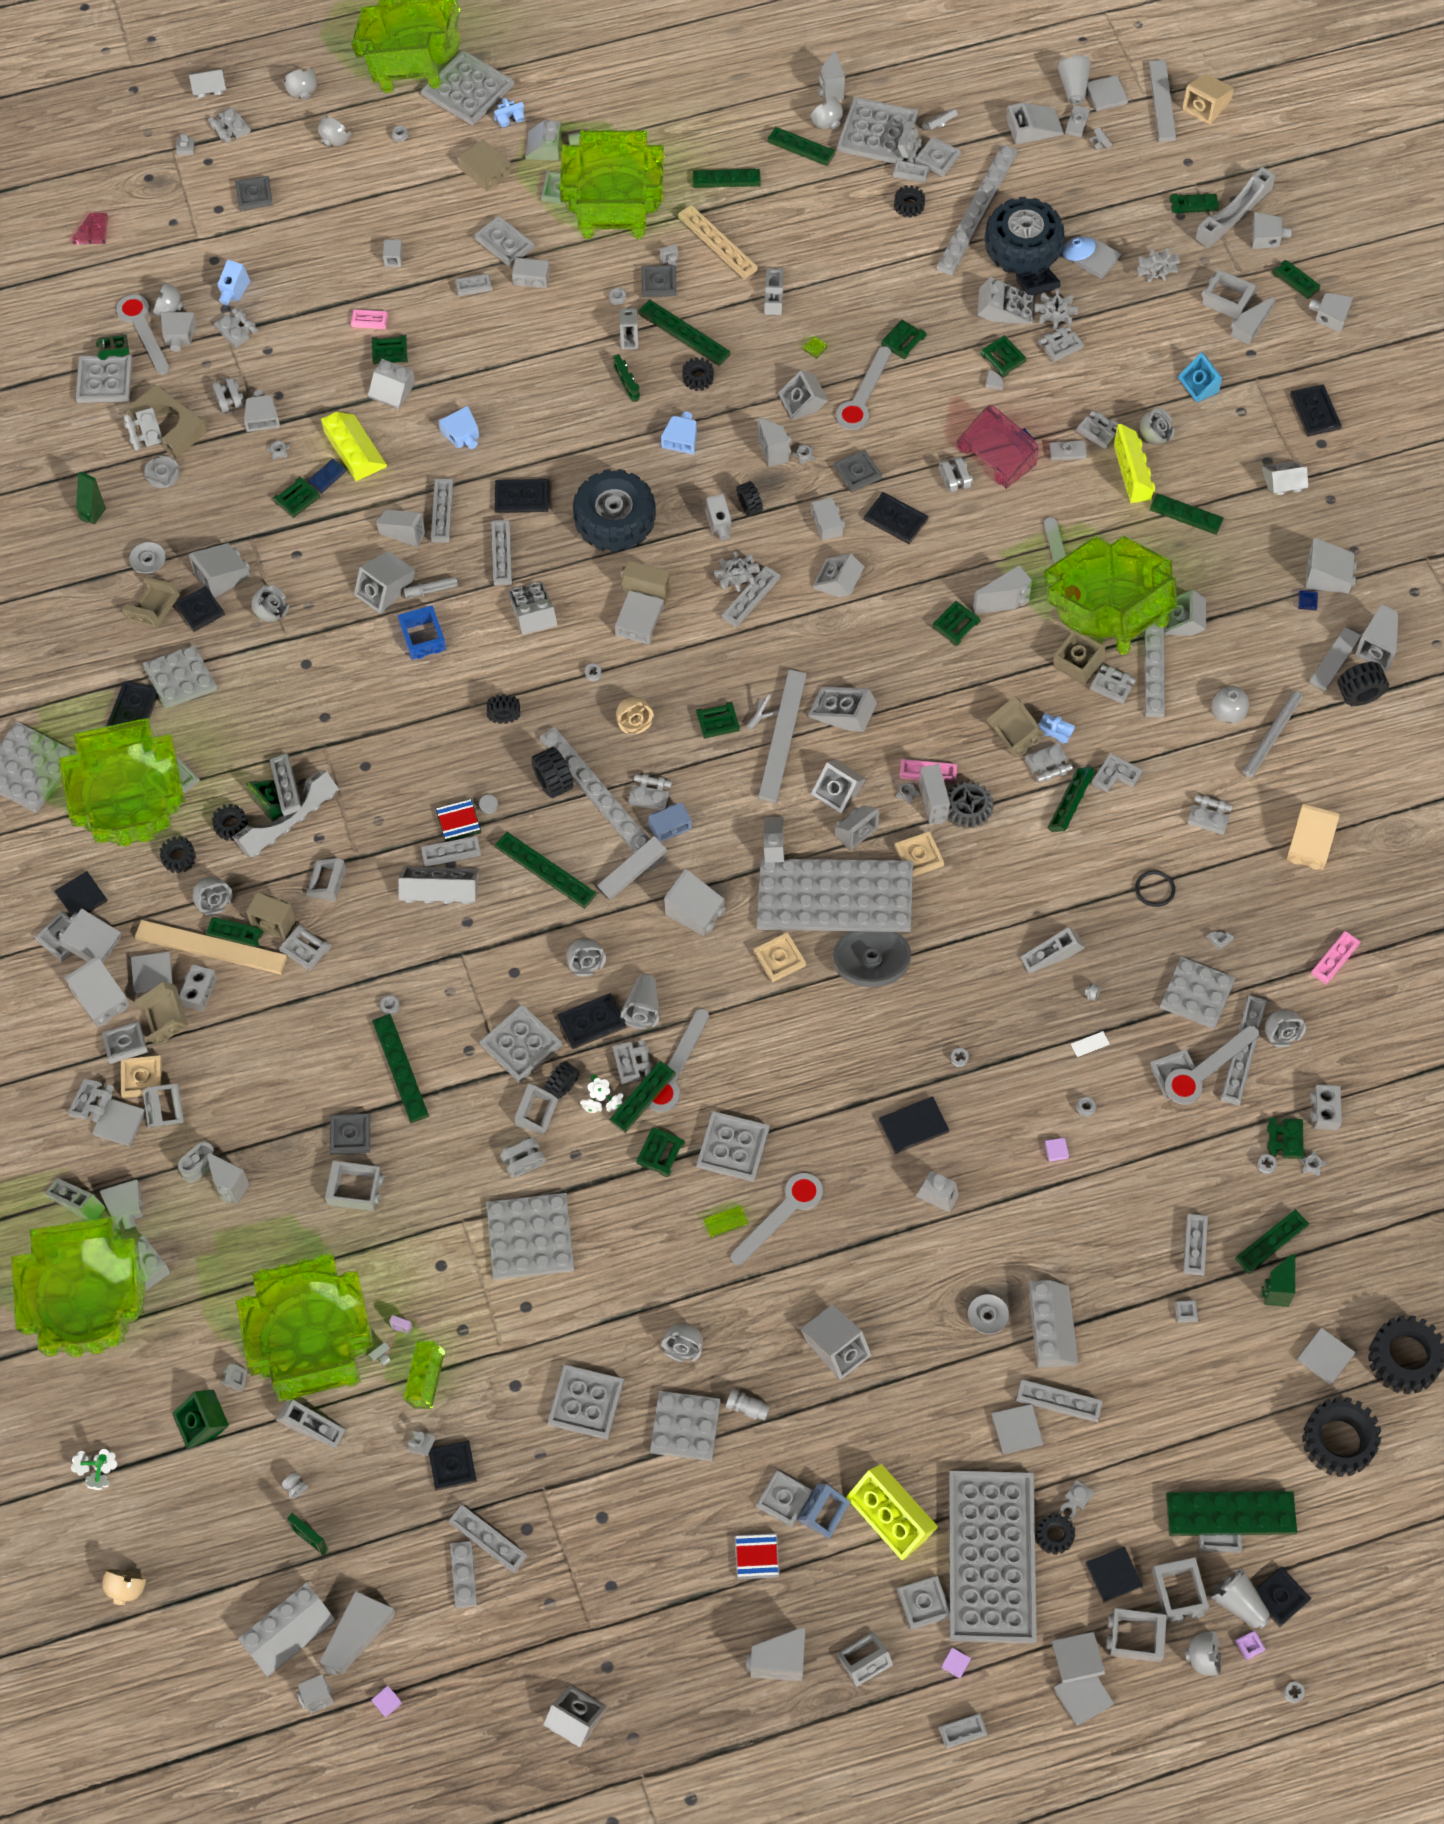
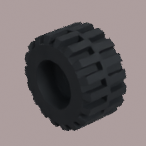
[1337,661,1389,706]
[532,746,574,798]

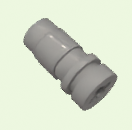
[726,1388,771,1421]

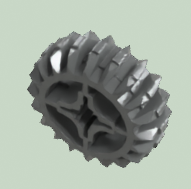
[947,780,994,829]

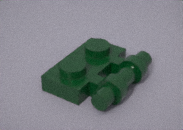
[1267,1118,1304,1159]

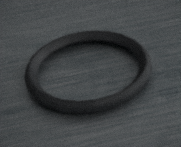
[1135,871,1175,907]

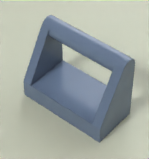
[797,1484,851,1539]

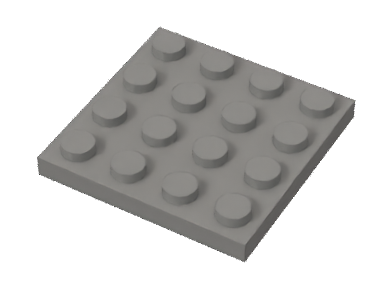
[421,50,514,126]
[837,97,918,164]
[0,722,79,813]
[486,1193,574,1280]

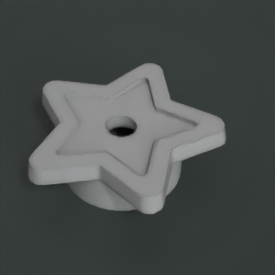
[267,440,290,460]
[792,444,815,464]
[896,782,920,804]
[1300,1152,1326,1176]

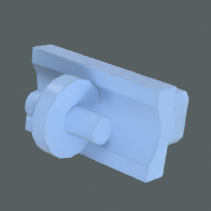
[494,97,524,128]
[1039,713,1075,744]

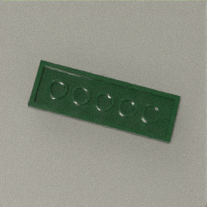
[1166,1491,1298,1536]

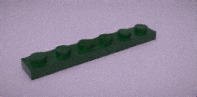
[639,299,730,366]
[495,832,596,909]
[372,1014,429,1123]

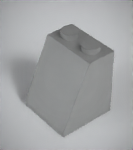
[1305,538,1357,594]
[189,543,250,598]
[354,551,415,614]
[1355,604,1398,672]
[664,869,726,937]
[65,956,130,1027]
[801,1304,872,1380]
[746,1628,805,1681]

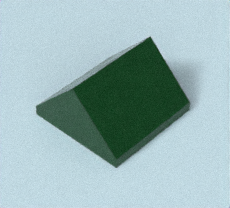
[246,780,284,822]

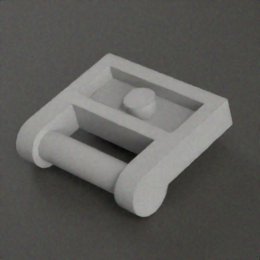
[279,925,331,971]

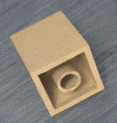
[1182,73,1234,125]
[1286,804,1340,870]

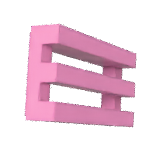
[351,309,388,329]

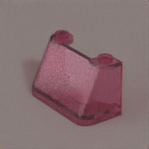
[956,405,1039,489]

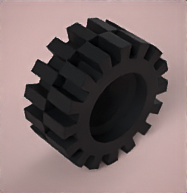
[894,185,925,218]
[682,357,714,391]
[736,481,763,516]
[486,694,520,724]
[212,804,248,841]
[160,836,196,873]
[544,1061,579,1099]
[1036,1513,1075,1555]

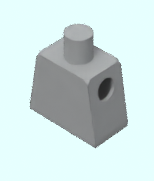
[1252,212,1292,249]
[1309,293,1353,333]
[620,307,638,349]
[161,312,197,352]
[244,390,280,432]
[705,494,731,541]
[916,1171,959,1213]
[100,1179,143,1231]

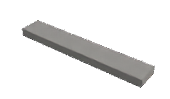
[1149,60,1176,142]
[1220,995,1267,1106]

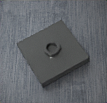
[235,176,273,211]
[642,265,677,297]
[834,449,882,493]
[330,1113,371,1155]

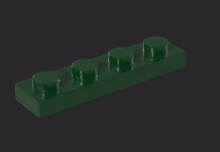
[768,126,835,166]
[693,169,761,188]
[1149,493,1224,535]
[1047,767,1095,832]
[609,1060,676,1133]
[1235,1209,1309,1274]

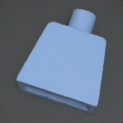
[218,260,250,305]
[439,406,479,449]
[661,412,697,454]

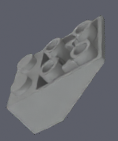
[1006,103,1064,145]
[977,277,1034,324]
[507,582,557,635]

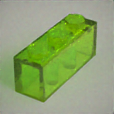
[403,1341,445,1409]

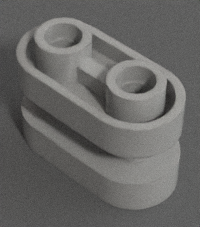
[211,377,245,413]
[939,456,973,493]
[500,1137,546,1178]
[178,1142,216,1183]

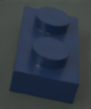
[308,458,346,494]

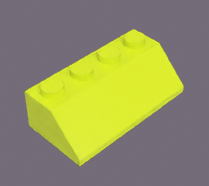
[321,412,387,481]
[1114,424,1155,503]
[846,1464,938,1560]

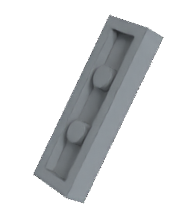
[421,836,481,867]
[1183,1214,1208,1276]
[450,1541,477,1609]

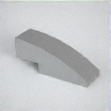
[764,268,784,315]

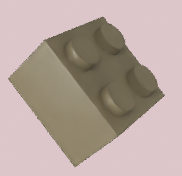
[1053,630,1106,685]
[246,892,297,941]

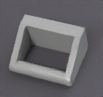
[306,859,346,902]
[142,1084,184,1129]
[514,1084,559,1134]
[836,1631,893,1687]

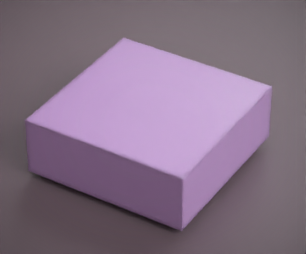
[1045,1138,1069,1162]
[389,1315,413,1335]
[1235,1630,1266,1660]
[942,1648,971,1679]
[371,1686,402,1718]

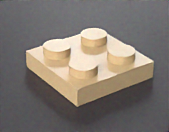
[894,831,944,877]
[754,932,806,983]
[121,1056,162,1098]

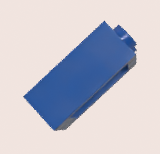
[397,605,447,660]

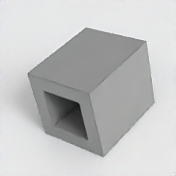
[383,239,403,267]

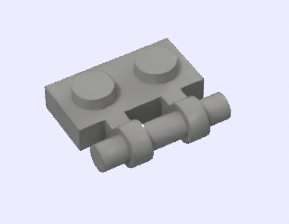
[209,107,250,143]
[898,121,922,163]
[214,308,258,348]
[1038,326,1084,362]
[124,408,162,450]
[1076,411,1118,449]
[1090,664,1137,704]
[1025,743,1073,783]
[629,774,672,811]
[1187,794,1233,835]
[612,1040,654,1084]
[68,1079,114,1123]

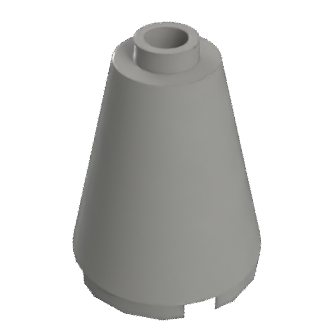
[1058,55,1091,105]
[621,974,660,1029]
[1210,1568,1270,1629]

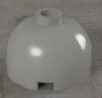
[283,68,317,100]
[810,97,843,130]
[318,114,352,147]
[153,282,183,317]
[1140,408,1175,445]
[251,585,289,622]
[1211,686,1249,724]
[192,876,232,916]
[566,938,606,977]
[1265,1008,1306,1048]
[661,1323,703,1362]
[1185,1631,1222,1676]

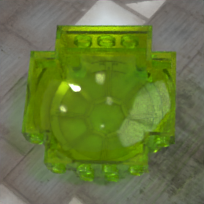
[352,0,461,93]
[560,130,665,239]
[1044,536,1177,655]
[58,718,186,847]
[11,1217,146,1357]
[236,1254,374,1402]

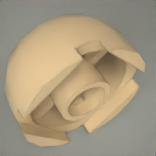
[616,697,654,734]
[102,1568,147,1605]

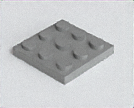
[76,355,133,403]
[143,645,217,709]
[1160,957,1236,1030]
[479,1005,563,1083]
[697,1111,770,1182]
[548,1365,624,1440]
[650,1391,721,1461]

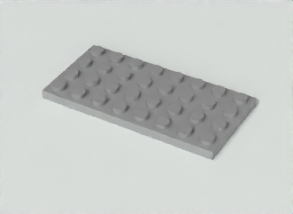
[757,859,913,932]
[949,1471,1037,1644]

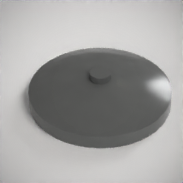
[833,931,911,987]

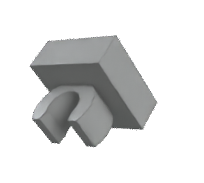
[1090,127,1113,150]
[176,134,195,155]
[660,244,678,266]
[367,1342,391,1366]
[221,1364,247,1391]
[407,1430,435,1457]

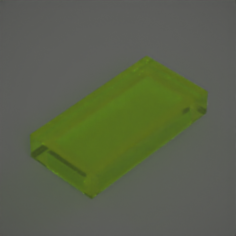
[703,1205,748,1239]

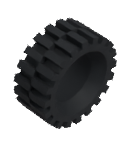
[1368,1315,1444,1394]
[1302,1396,1381,1477]

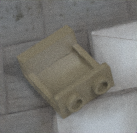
[122,577,180,628]
[986,696,1045,757]
[135,982,188,1044]

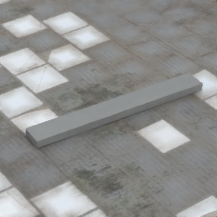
[758,669,807,803]

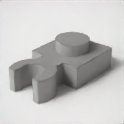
[1059,1480,1094,1520]

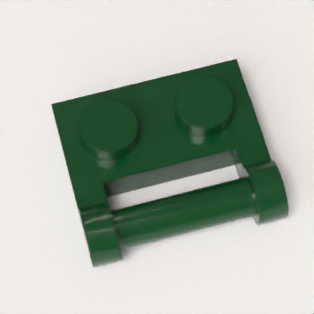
[881,319,927,359]
[96,334,130,360]
[372,335,408,364]
[980,335,1026,378]
[272,476,320,518]
[932,601,981,646]
[696,701,740,739]
[636,1127,685,1177]

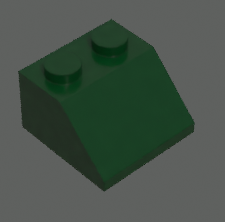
[1261,1254,1295,1307]
[172,1389,229,1449]

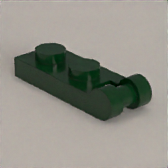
[1169,193,1219,213]
[1272,260,1321,299]
[613,354,640,402]
[206,917,264,948]

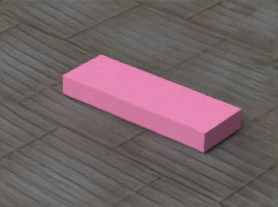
[900,759,957,783]
[1311,931,1361,985]

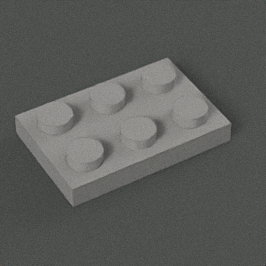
[474,216,534,267]

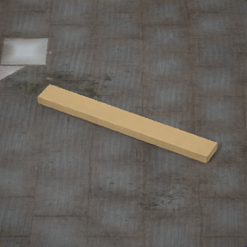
[135,920,287,974]

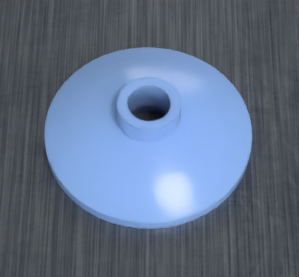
[1062,236,1096,261]

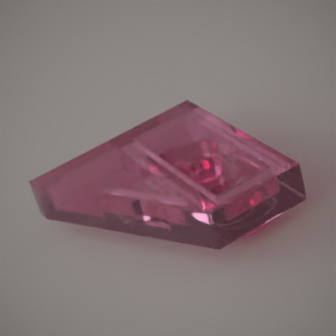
[72,213,108,244]

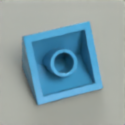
[1178,352,1222,402]

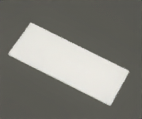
[1071,1031,1110,1057]

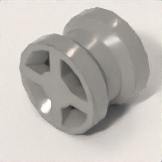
[281,1472,308,1499]

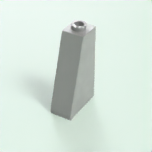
[320,1591,396,1676]

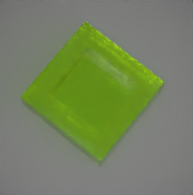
[803,336,828,359]

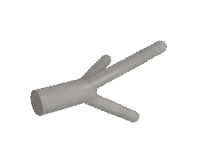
[746,694,779,730]

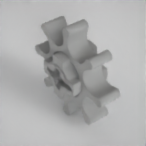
[1137,248,1180,282]
[1034,289,1078,330]
[714,552,760,592]

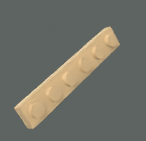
[678,205,757,279]

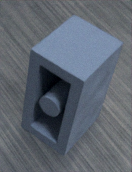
[648,802,692,842]

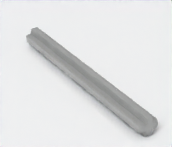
[1243,691,1303,778]

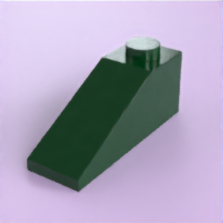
[76,471,106,525]

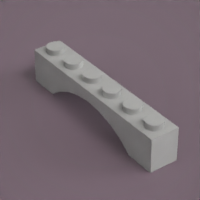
[1196,167,1275,248]
[232,769,339,857]

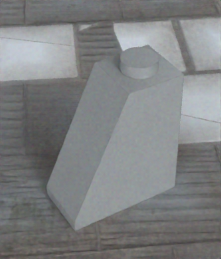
[376,510,425,548]

